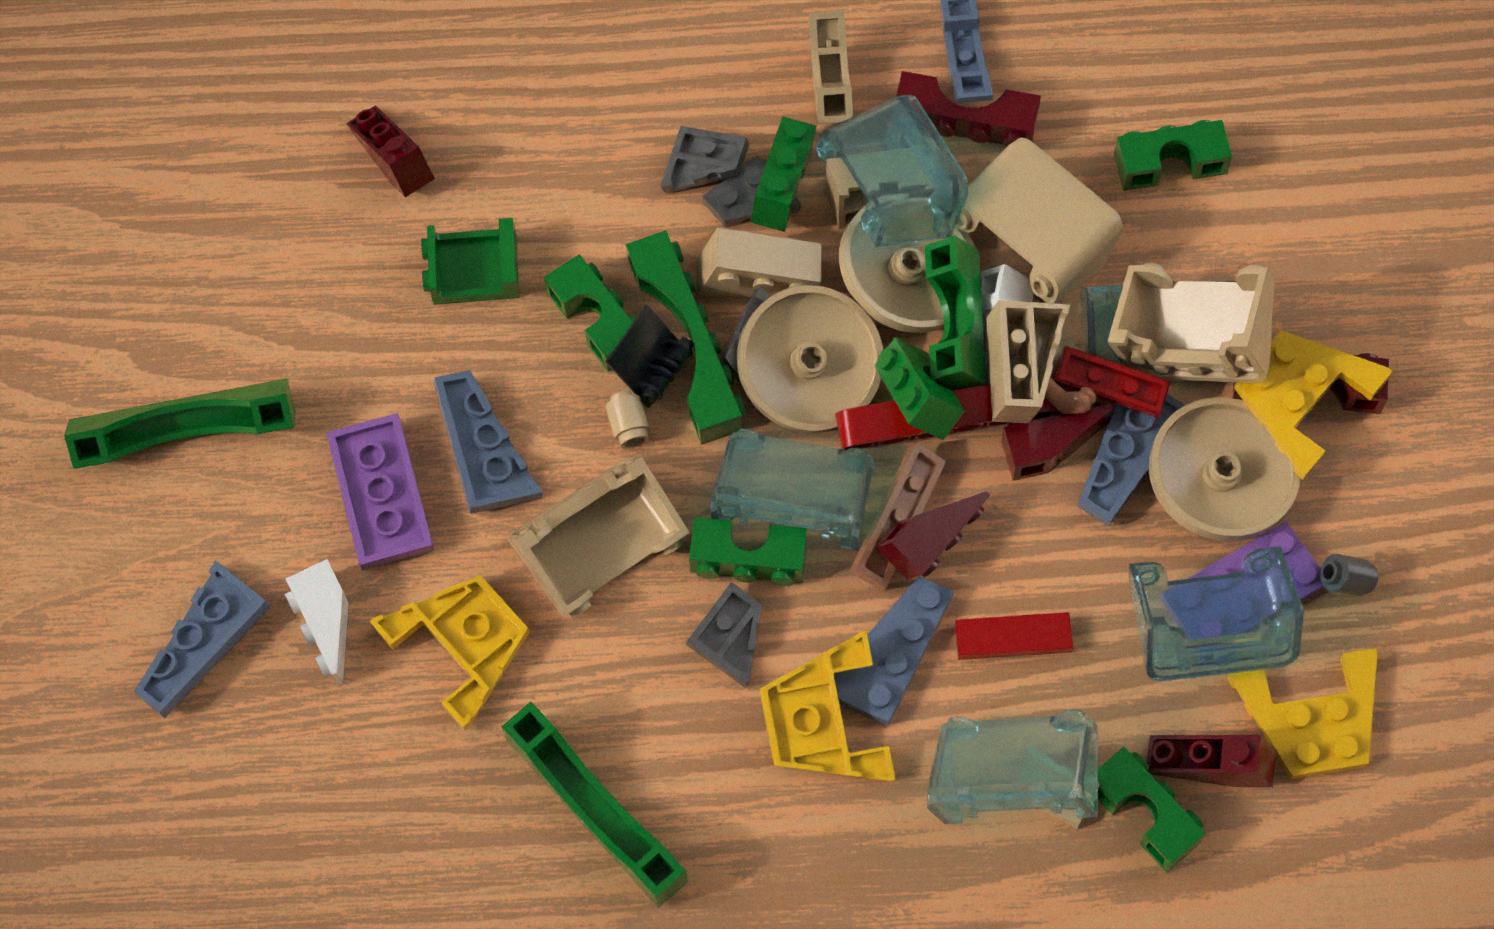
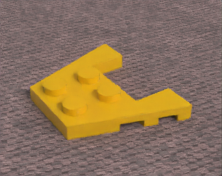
[1234,330,1393,480]
[369,575,530,731]
[759,631,896,781]
[1227,648,1378,780]

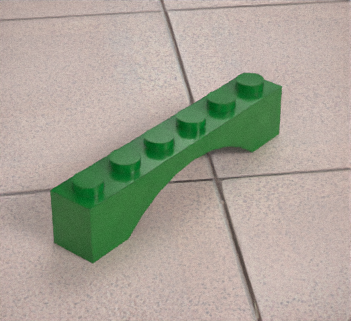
[625,230,746,445]
[64,378,296,469]
[501,702,688,908]

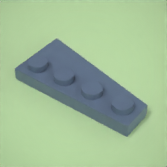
[434,370,543,514]
[1077,394,1185,527]
[134,560,270,719]
[834,576,954,727]

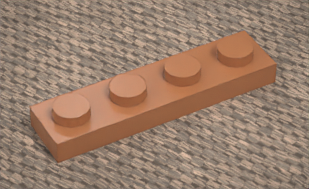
[849,442,946,590]

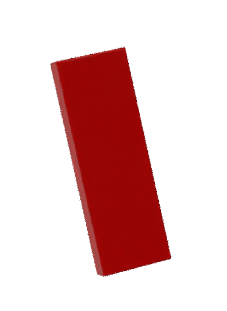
[1053,346,1171,418]
[955,612,1073,660]

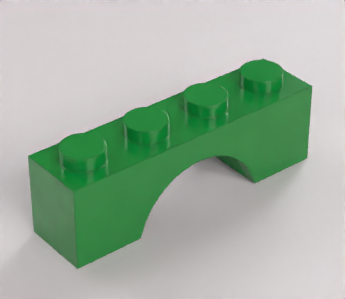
[925,235,986,391]

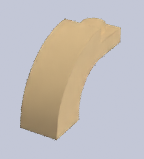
[808,9,854,124]

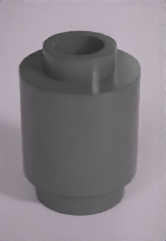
[1320,554,1378,596]

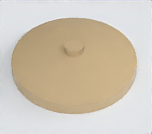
[839,195,975,333]
[737,285,883,433]
[1149,397,1300,542]

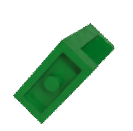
[421,218,520,305]

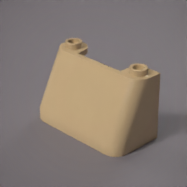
[945,138,1123,304]
[1107,263,1275,383]
[507,456,690,618]

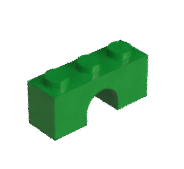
[751,116,817,232]
[1114,120,1232,191]
[544,254,636,372]
[874,337,965,440]
[689,517,807,586]
[1089,746,1206,873]

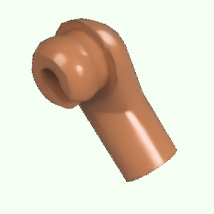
[1045,378,1096,414]

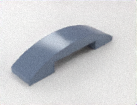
[940,0,993,103]

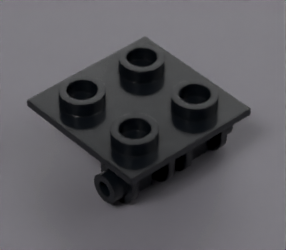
[606,305,694,408]

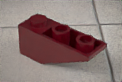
[346,105,435,198]
[1001,403,1113,481]
[876,491,990,579]
[1147,735,1276,788]

